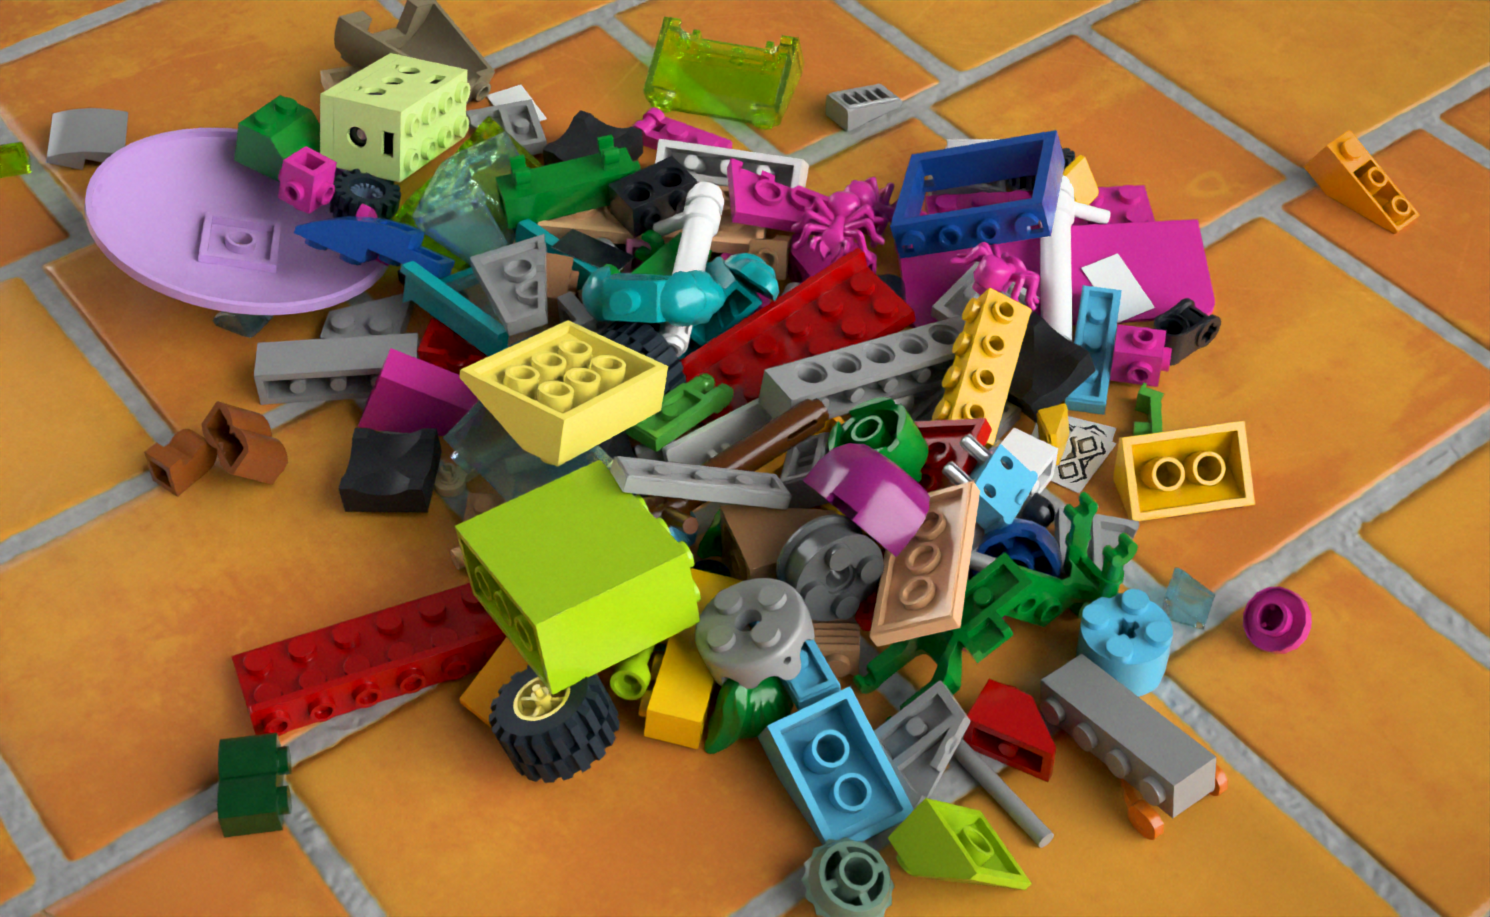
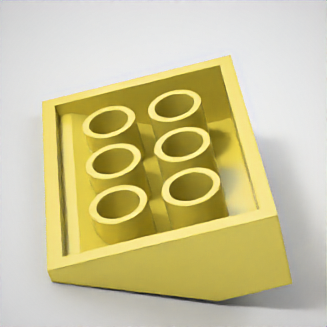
[459,320,668,467]

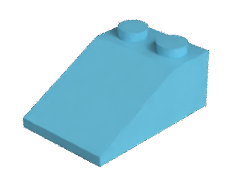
[758,686,914,845]

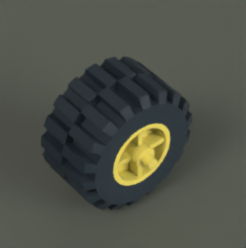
[489,665,619,783]

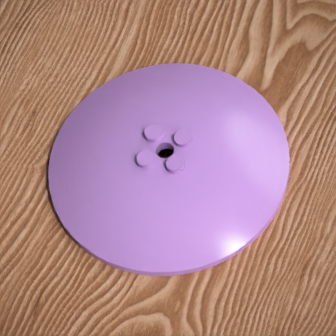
[85,128,389,315]

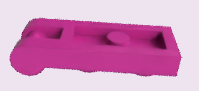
[631,107,732,150]

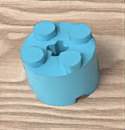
[1076,589,1173,697]

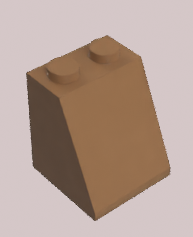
[720,504,837,581]

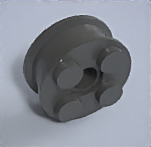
[776,514,884,621]

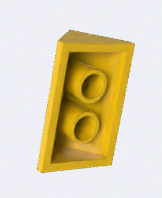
[1113,421,1255,521]

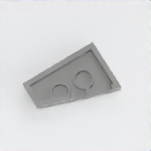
[469,234,548,336]

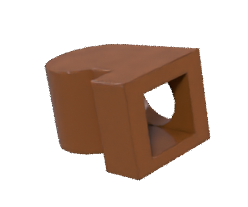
[144,429,217,497]

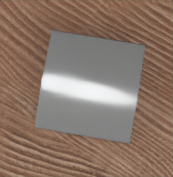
[46,108,128,170]

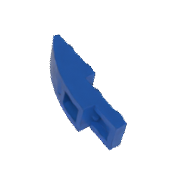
[294,216,455,279]

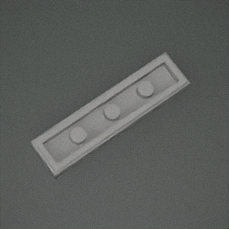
[610,456,792,510]

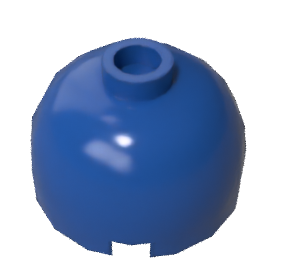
[972,518,1062,578]

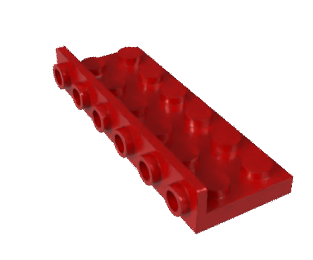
[680,248,916,427]
[231,583,507,736]

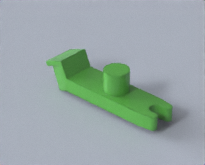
[1132,383,1164,436]

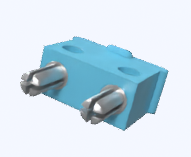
[942,434,1038,534]

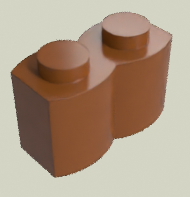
[202,401,288,485]

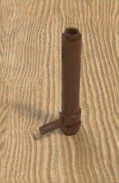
[642,398,829,534]

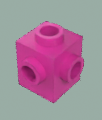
[278,146,337,214]
[1110,324,1172,387]

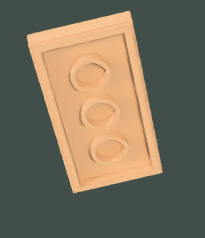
[869,481,980,647]

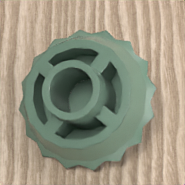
[801,837,895,917]

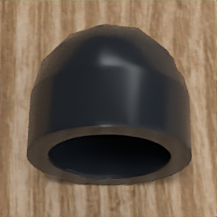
[1019,492,1056,528]

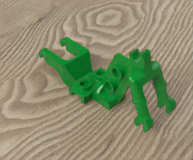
[853,492,1138,721]

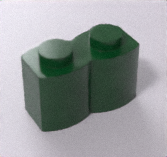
[217,733,292,838]

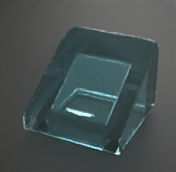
[213,311,274,338]
[1162,567,1215,630]

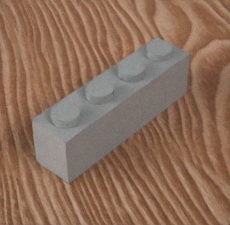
[254,333,420,405]
[1040,654,1216,818]

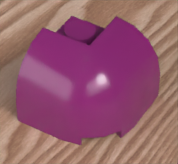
[803,443,930,557]

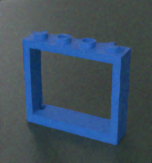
[890,130,1065,259]

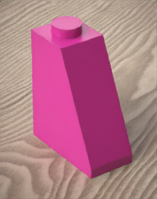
[358,348,484,438]

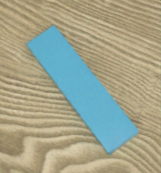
[1065,285,1122,415]

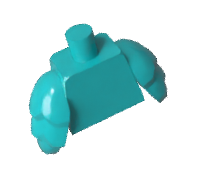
[677,253,780,360]
[582,266,727,327]

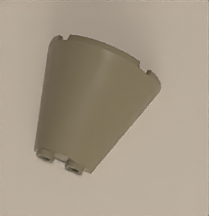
[334,0,495,104]

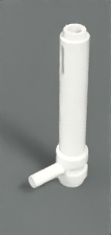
[1038,175,1110,342]
[653,182,724,357]

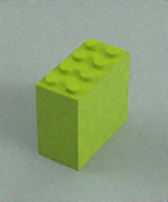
[455,460,701,695]

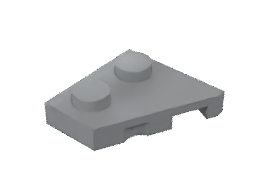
[466,99,547,157]
[874,681,971,809]

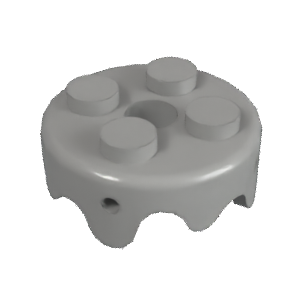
[695,578,814,689]

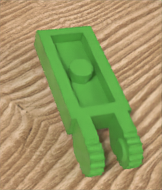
[626,373,734,452]

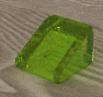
[0,142,31,178]

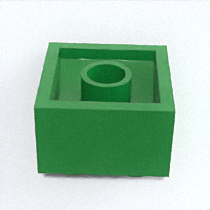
[234,95,320,182]

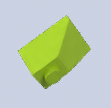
[888,798,1032,890]

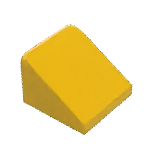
[1063,155,1099,205]
[1036,404,1070,466]

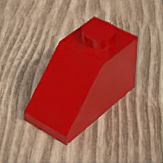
[963,678,1056,782]

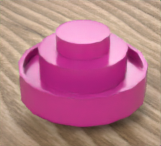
[1243,587,1312,654]

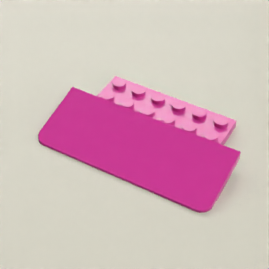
[898,185,1215,328]

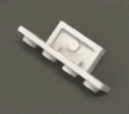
[662,398,773,465]

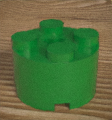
[828,397,928,483]

